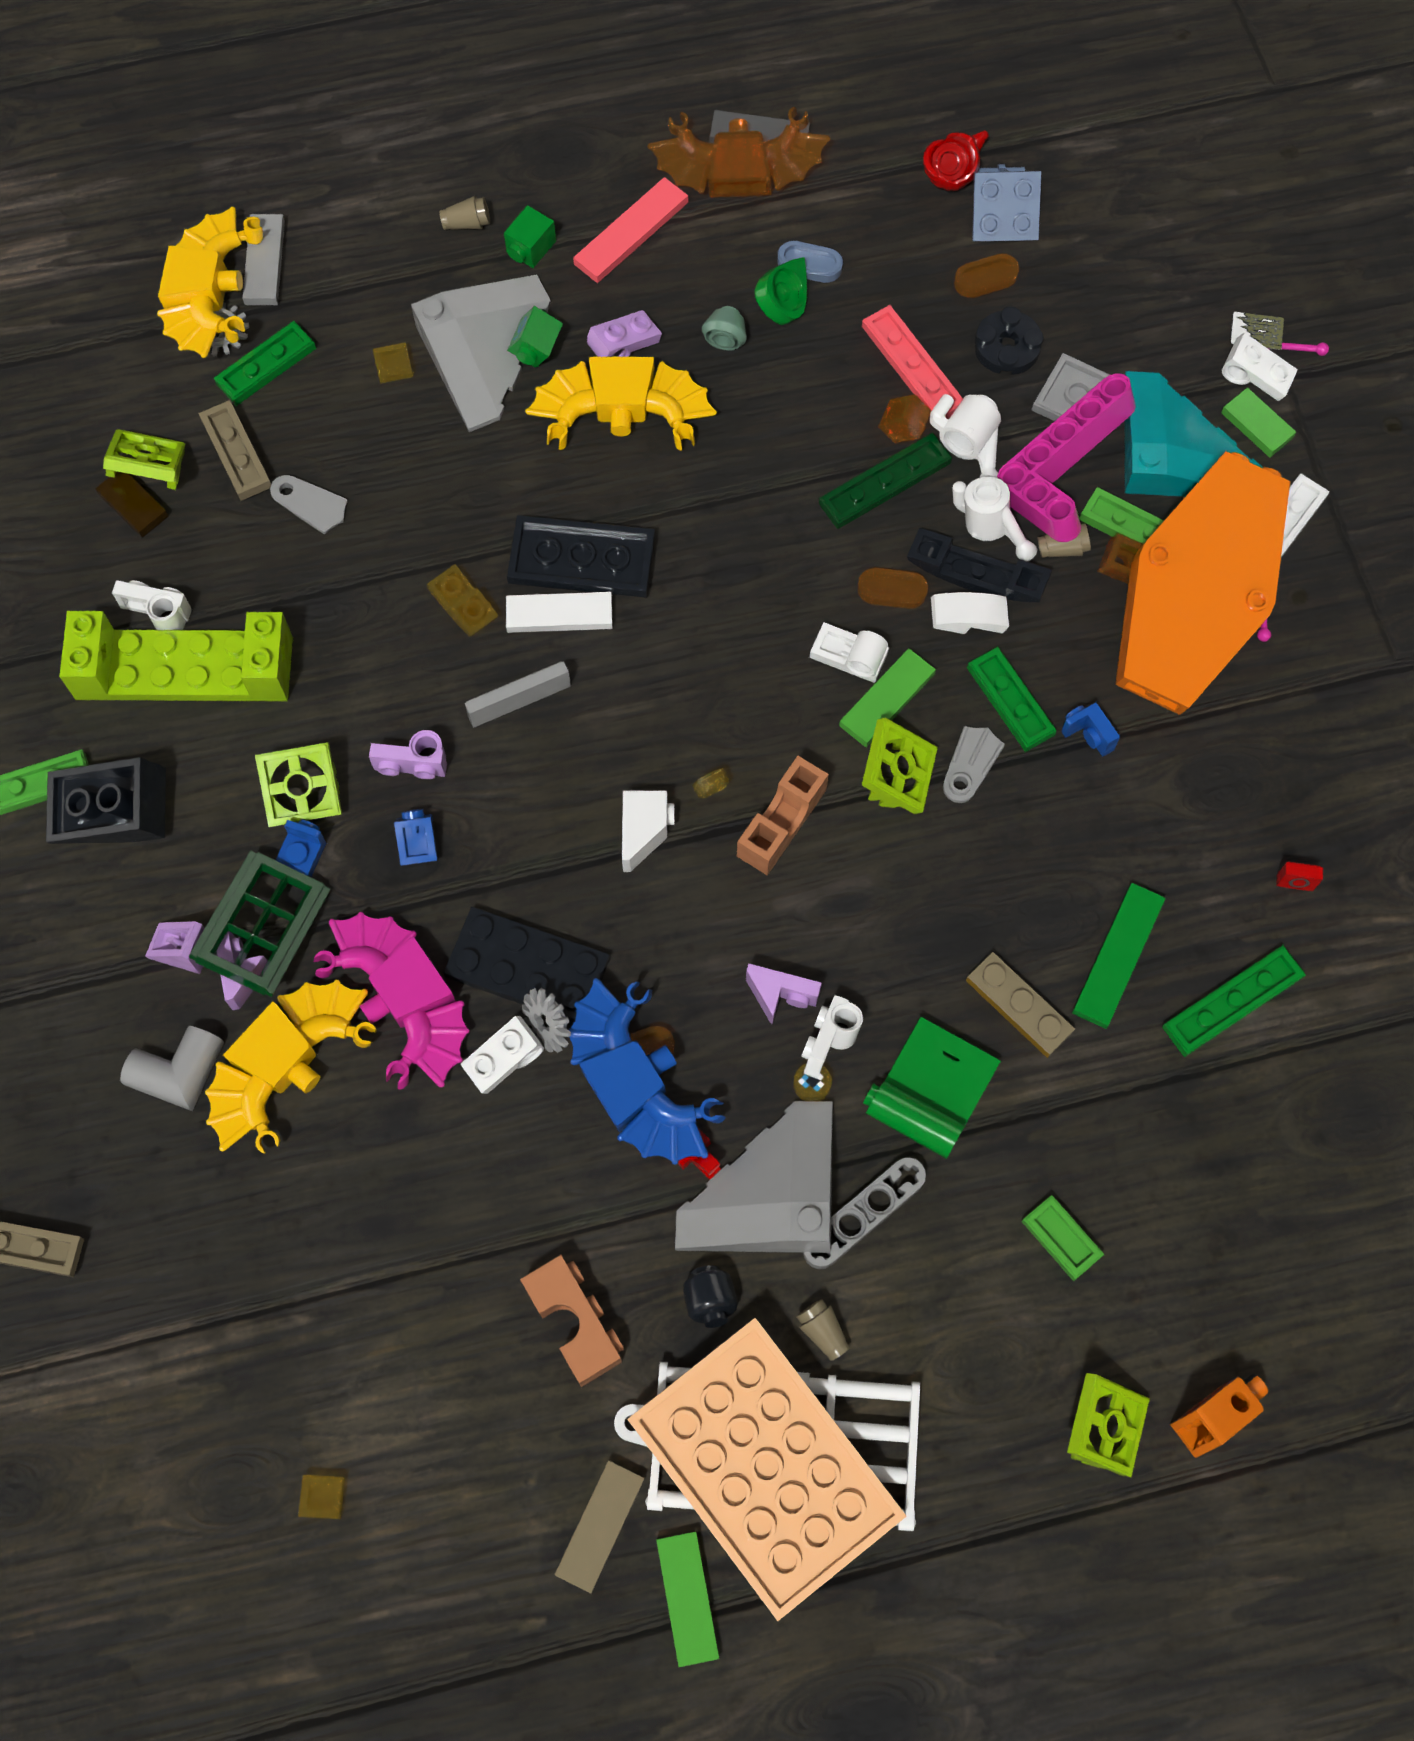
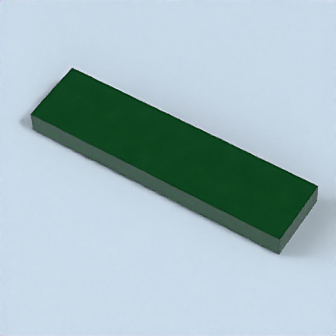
[819,433,952,529]

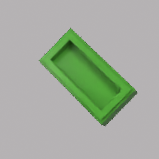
[1221,387,1296,458]
[1021,1195,1104,1281]

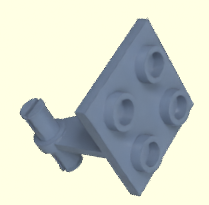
[972,164,1041,242]

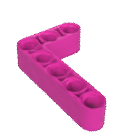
[997,373,1136,542]

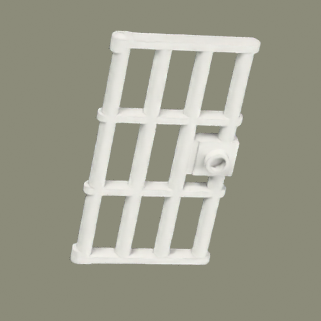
[645,1362,920,1531]

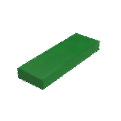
[214,321,316,406]
[967,647,1057,752]

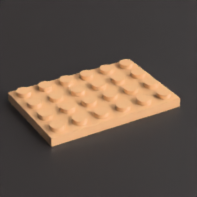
[627,1318,907,1621]

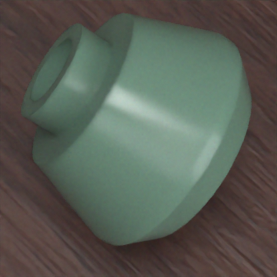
[702,306,747,351]

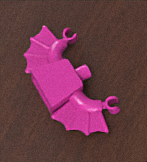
[313,912,469,1090]

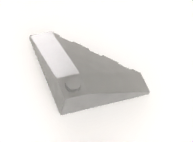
[411,275,551,432]
[675,1101,833,1253]

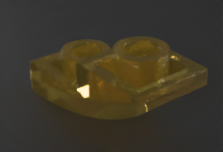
[427,564,498,637]

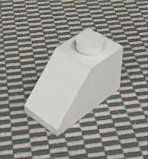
[622,791,674,872]

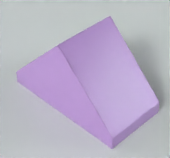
[145,921,205,974]

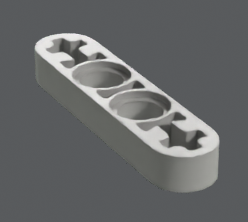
[803,1158,926,1269]

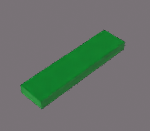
[1072,883,1166,1029]
[1162,945,1306,1058]

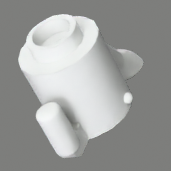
[930,394,1001,478]
[952,477,1038,562]

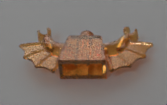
[647,107,831,198]

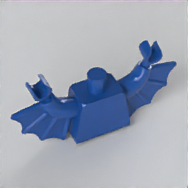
[569,978,726,1165]

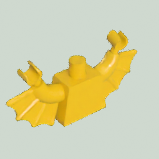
[157,207,263,358]
[525,357,717,451]
[205,980,376,1153]

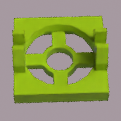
[103,429,185,490]
[862,717,938,814]
[255,742,342,827]
[1067,1373,1150,1477]

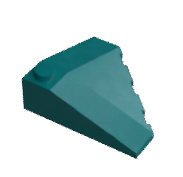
[1124,371,1263,497]

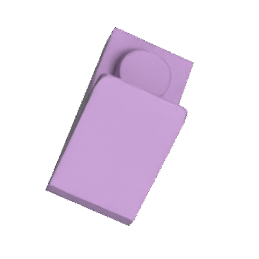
[216,931,267,1010]
[746,964,821,1024]

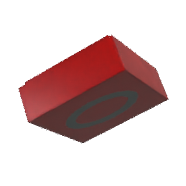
[1276,861,1323,891]

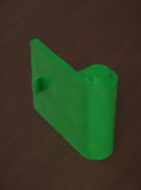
[863,1017,1001,1159]

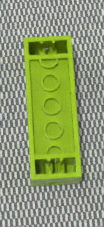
[59,611,293,701]

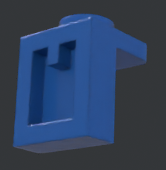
[1061,702,1120,757]
[394,809,438,866]
[276,820,326,877]

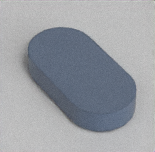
[777,241,843,283]

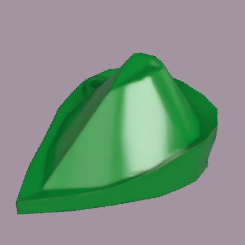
[755,257,807,325]

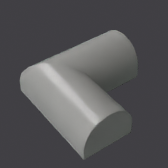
[120,1026,224,1111]

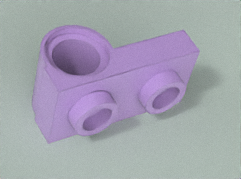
[587,310,662,357]
[369,730,447,779]

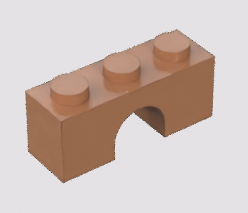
[737,756,829,876]
[520,1255,624,1387]

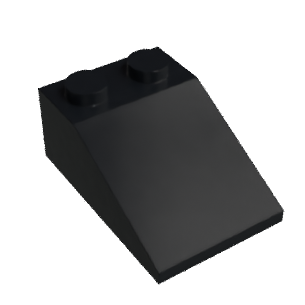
[46,757,166,844]

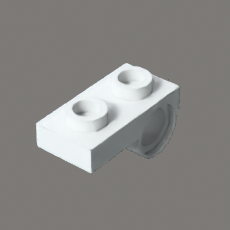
[1222,333,1298,401]
[112,580,192,630]
[810,622,889,683]
[801,995,863,1079]
[460,1016,544,1094]

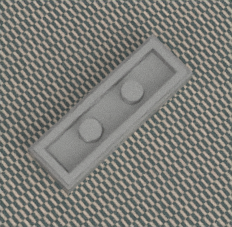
[242,214,285,305]
[465,661,571,728]

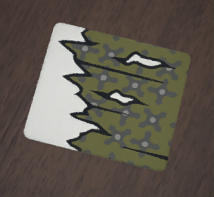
[1231,312,1284,350]

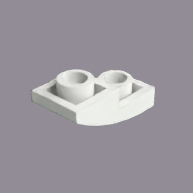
[931,592,1009,634]

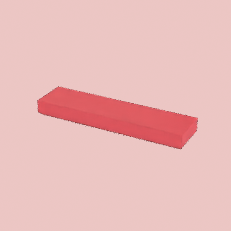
[573,177,688,284]
[862,305,963,419]

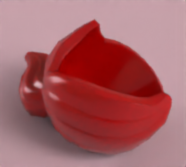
[923,130,989,191]

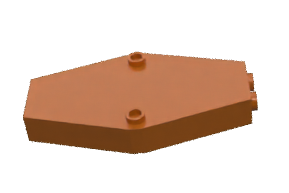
[1115,451,1290,715]

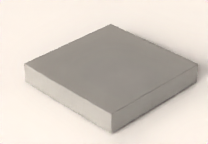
[1032,353,1109,421]

